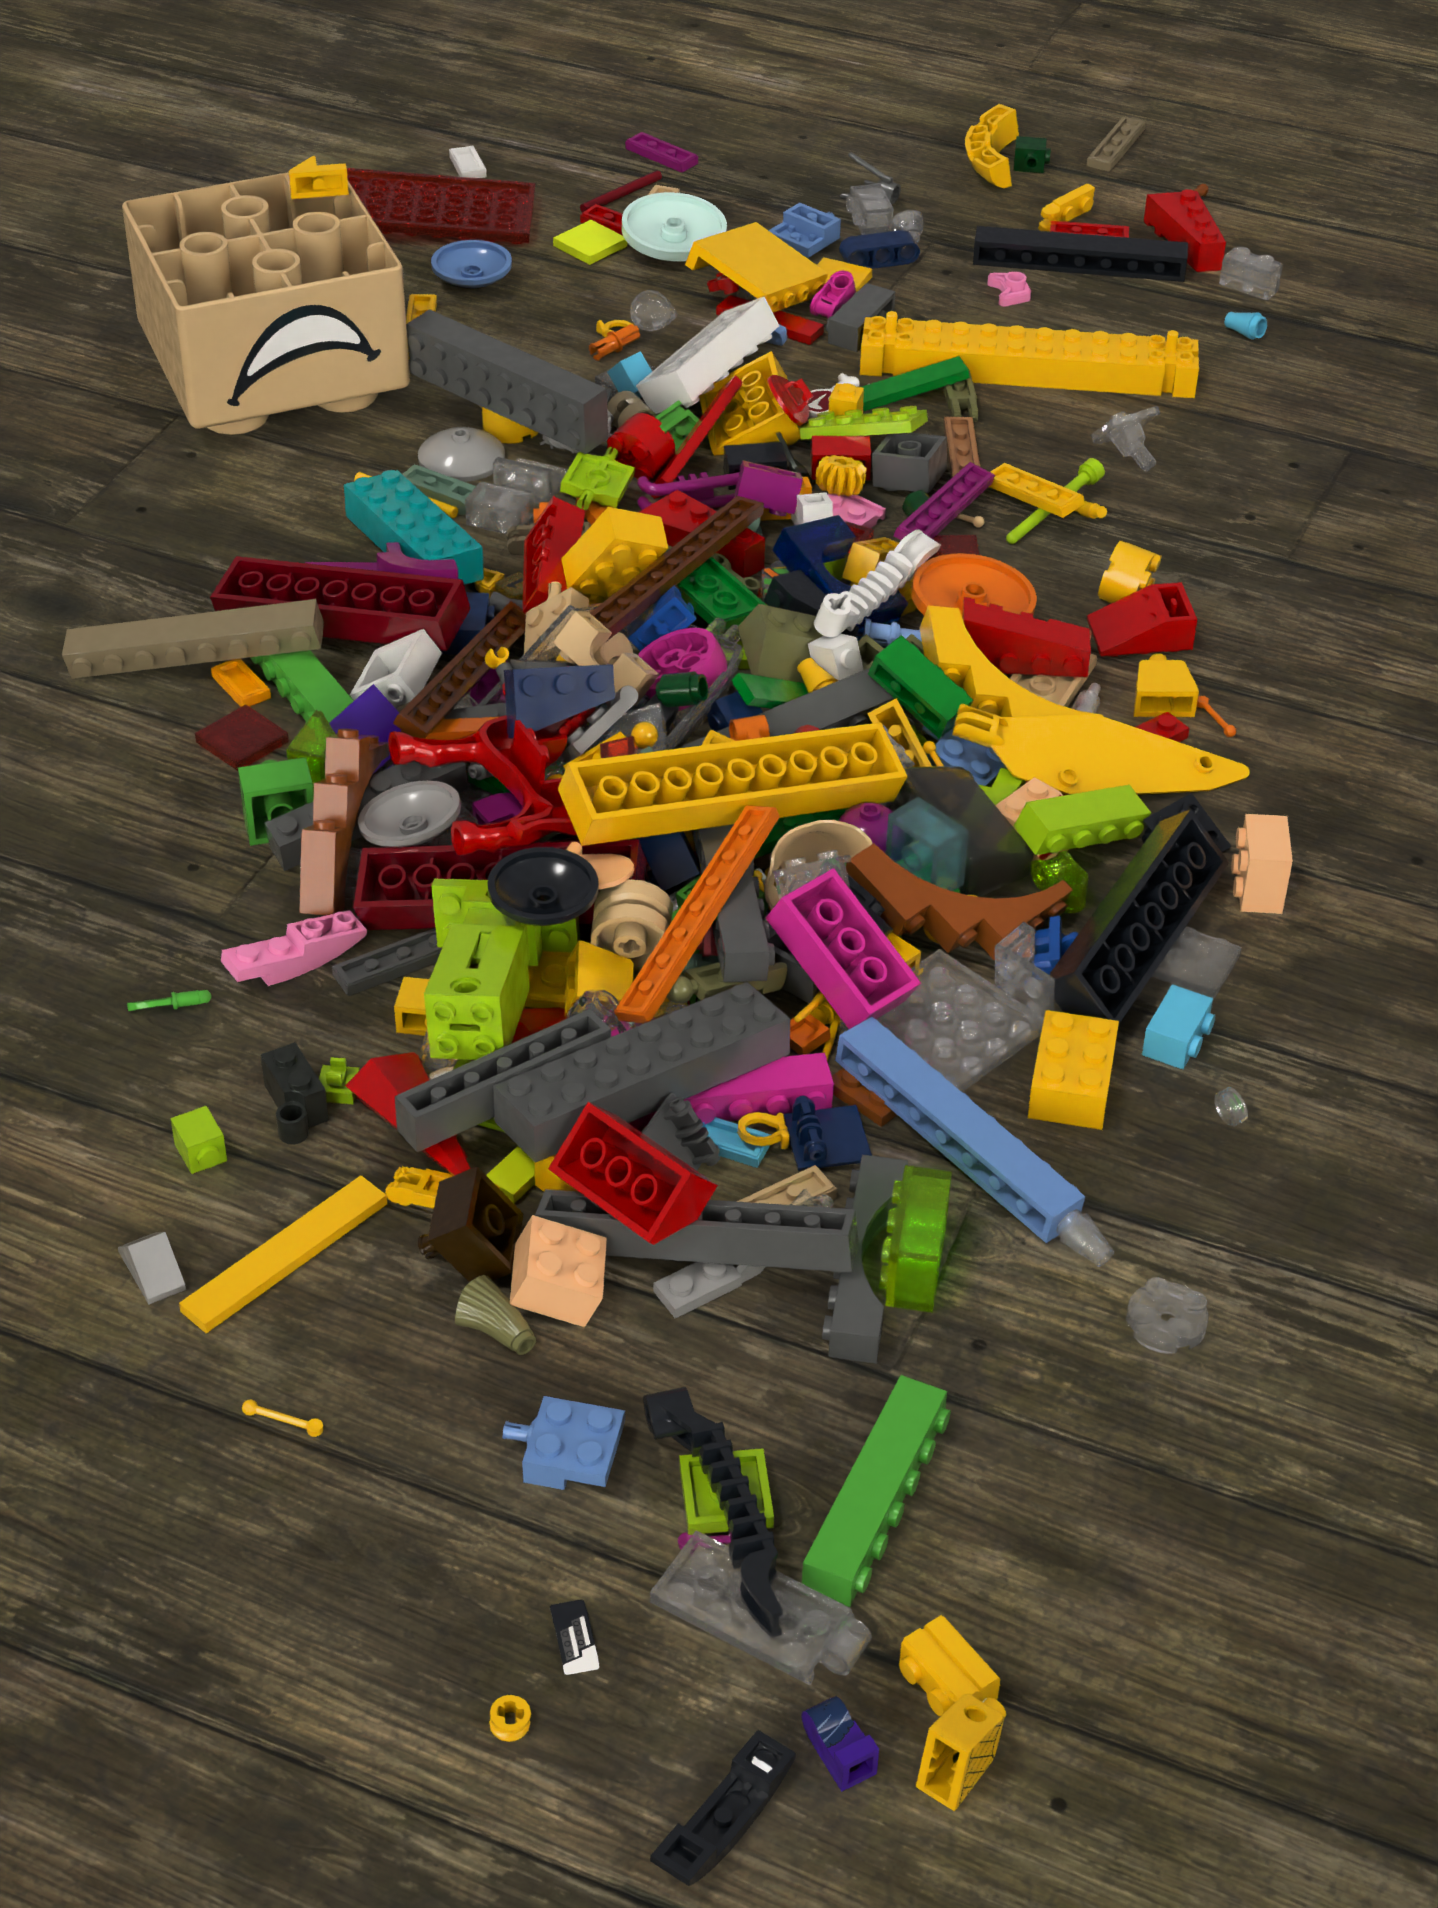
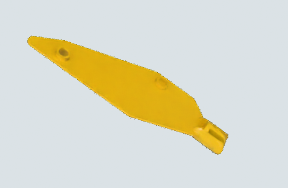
[952,704,1250,795]

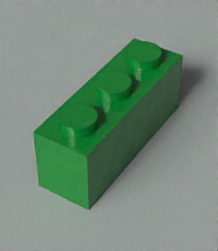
[868,635,973,739]

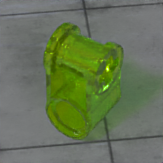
[1031,851,1088,913]

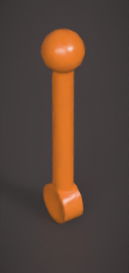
[1197,696,1236,737]

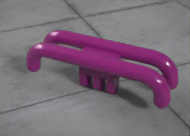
[637,466,741,510]

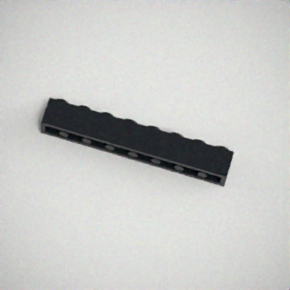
[973,226,1188,282]

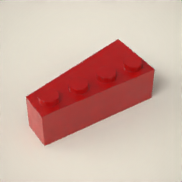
[1144,189,1226,272]
[638,490,765,578]
[522,496,585,614]

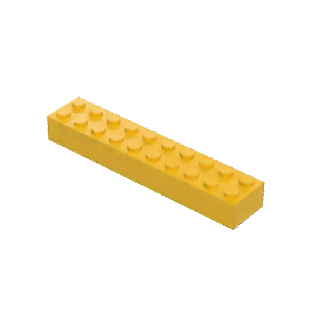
[558,722,908,846]

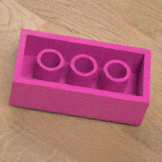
[765,868,921,1029]

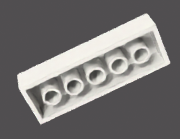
[636,297,779,414]

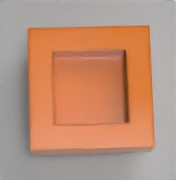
[790,1014,830,1055]

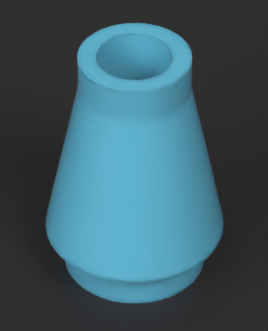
[1224,312,1267,340]

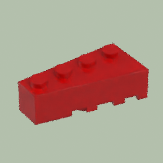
[962,597,1091,677]

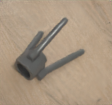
[840,152,901,205]

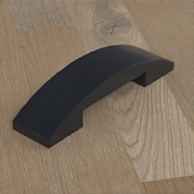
[650,1730,796,1886]

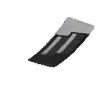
[550,1599,599,1675]

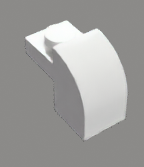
[791,492,833,542]

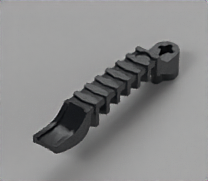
[643,1387,783,1638]

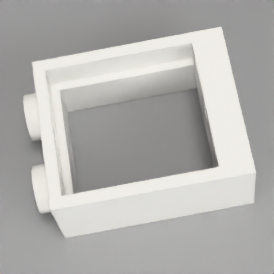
[350,629,442,708]

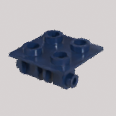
[784,1096,872,1171]

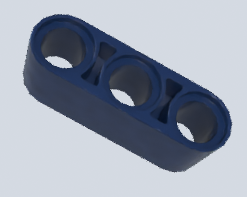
[839,230,920,269]

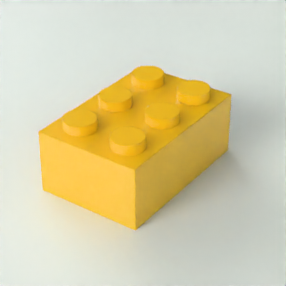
[561,507,668,598]
[1028,1010,1119,1130]

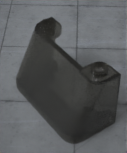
[886,766,1034,897]

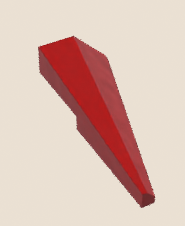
[345,1052,471,1176]

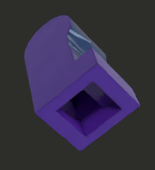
[801,1696,879,1792]

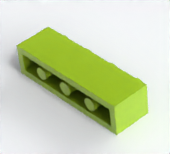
[1013,785,1151,855]

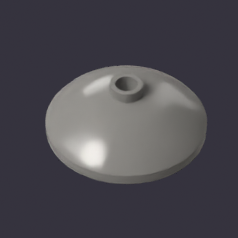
[418,427,505,482]
[358,780,461,847]

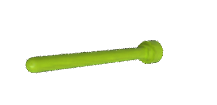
[1006,458,1105,544]

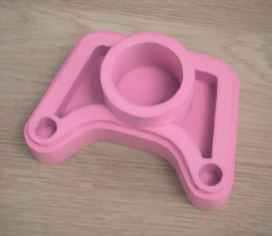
[987,272,1031,307]

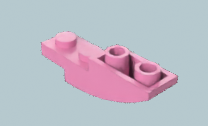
[221,910,367,986]

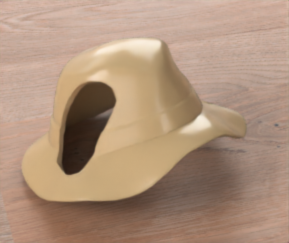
[764,820,873,909]

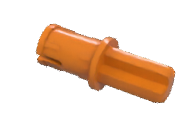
[589,324,640,360]

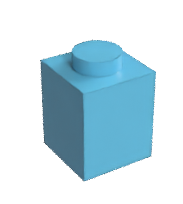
[607,351,652,399]

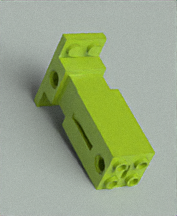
[424,878,580,1060]

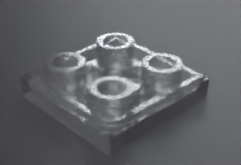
[1152,927,1242,999]

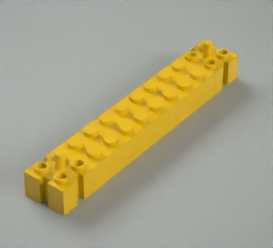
[860,311,1199,398]

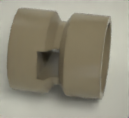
[607,391,656,429]

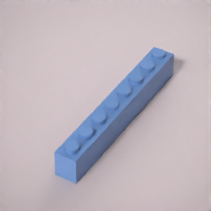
[835,1017,1085,1243]

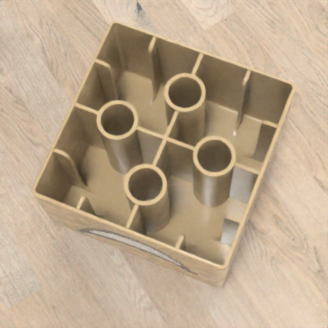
[122,172,410,435]

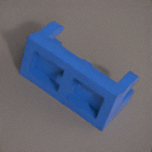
[627,585,697,652]

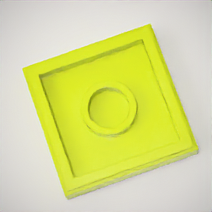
[553,220,627,265]

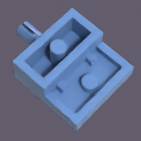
[768,202,841,258]
[922,726,1007,793]
[503,1396,625,1490]

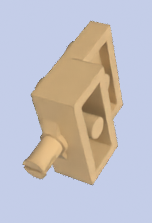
[524,582,589,661]

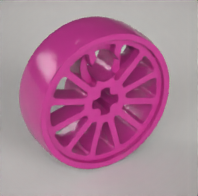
[638,628,728,711]

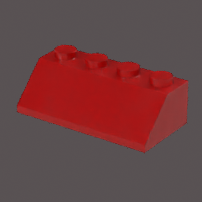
[548,1102,718,1245]

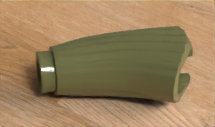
[455,1275,536,1355]

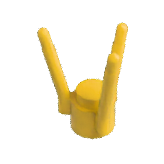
[794,991,842,1062]

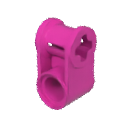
[810,270,856,319]

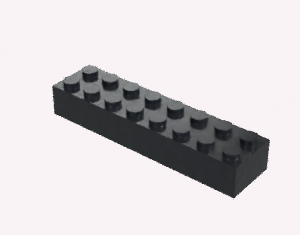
[1043,809,1229,1023]

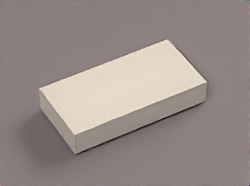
[449,146,487,181]

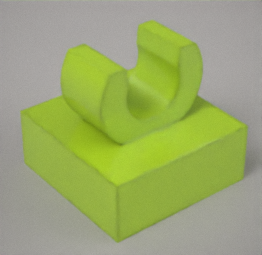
[319,1057,360,1105]

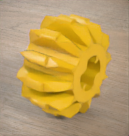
[815,455,866,497]

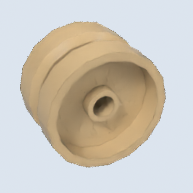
[591,879,673,971]

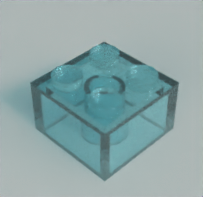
[886,797,969,891]

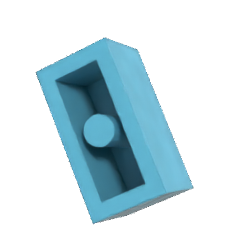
[1142,984,1215,1070]

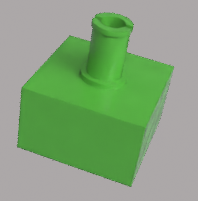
[238,757,314,846]

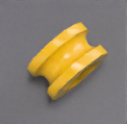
[489,1695,531,1742]

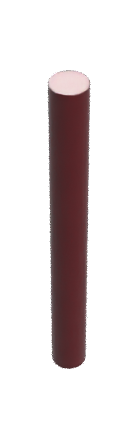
[580,170,662,213]

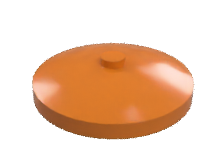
[911,553,1037,616]

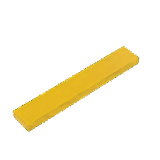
[179,1175,388,1334]

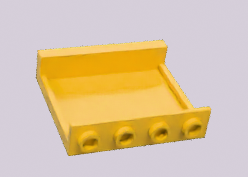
[685,222,829,312]

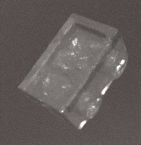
[773,850,852,900]

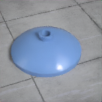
[431,240,512,288]

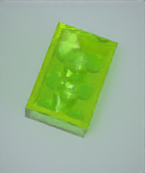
[879,1165,952,1313]

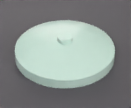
[622,192,727,261]

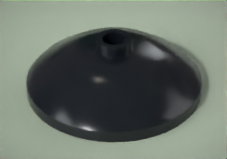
[487,847,599,926]

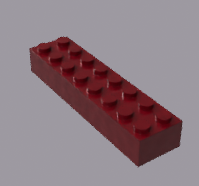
[210,556,471,651]
[353,839,646,930]

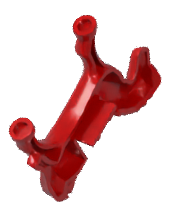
[388,666,596,855]

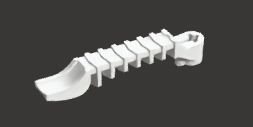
[814,529,941,637]

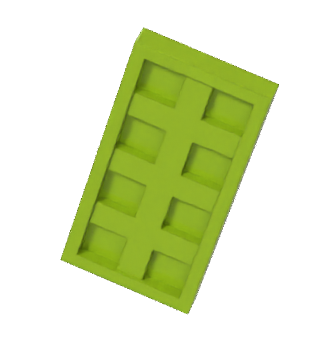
[799,406,928,440]

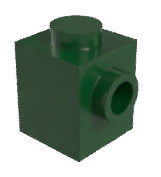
[1013,136,1051,173]

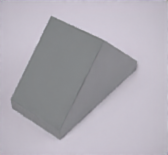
[118,1232,186,1305]

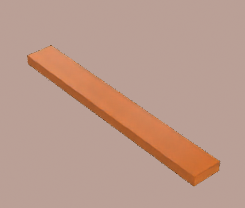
[614,805,780,1024]

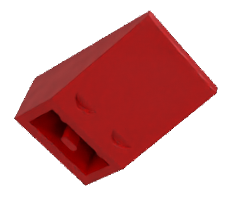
[1087,582,1197,656]

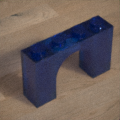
[772,515,908,635]

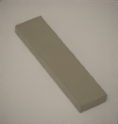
[1087,116,1146,172]

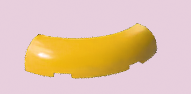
[965,104,1019,188]

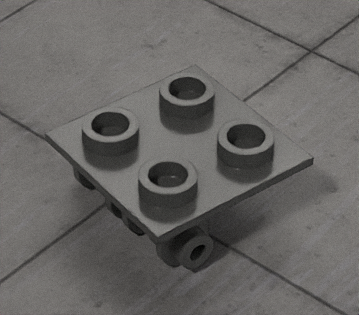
[642,1092,720,1170]

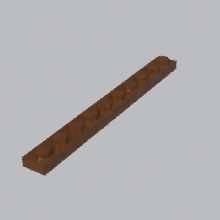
[590,496,764,642]
[393,601,526,739]

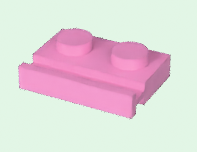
[828,494,886,537]

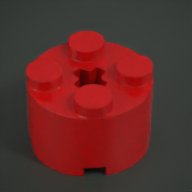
[607,413,675,481]

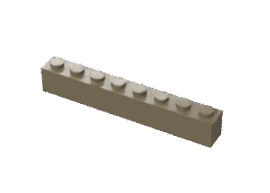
[62,599,324,679]

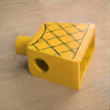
[916,1694,1006,1811]

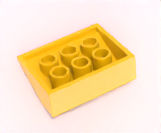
[699,351,801,456]

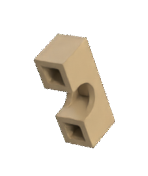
[553,611,660,706]

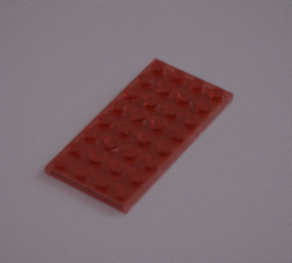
[347,168,535,244]

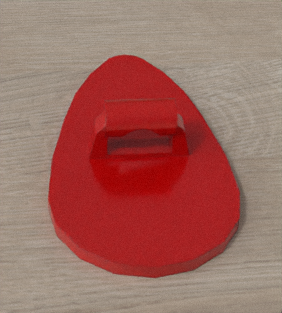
[767,375,814,426]

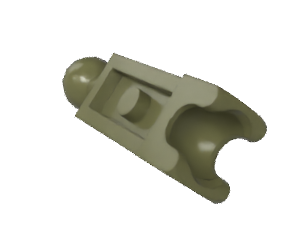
[667,962,787,1004]

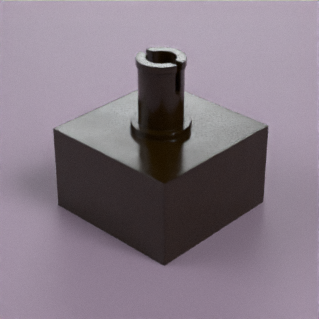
[418,1166,524,1282]

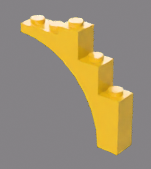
[919,605,1104,717]

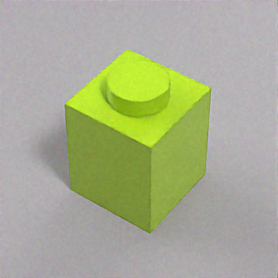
[170,1106,227,1174]

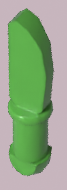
[127,990,212,1011]

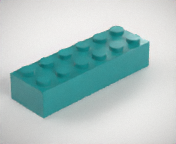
[344,470,484,585]

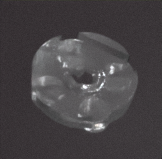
[1126,1277,1209,1354]

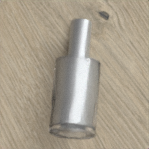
[1071,683,1101,713]

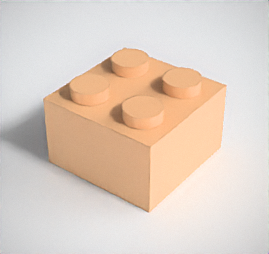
[1231,814,1293,914]
[510,1215,607,1327]

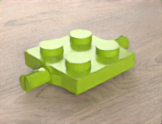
[560,447,635,510]

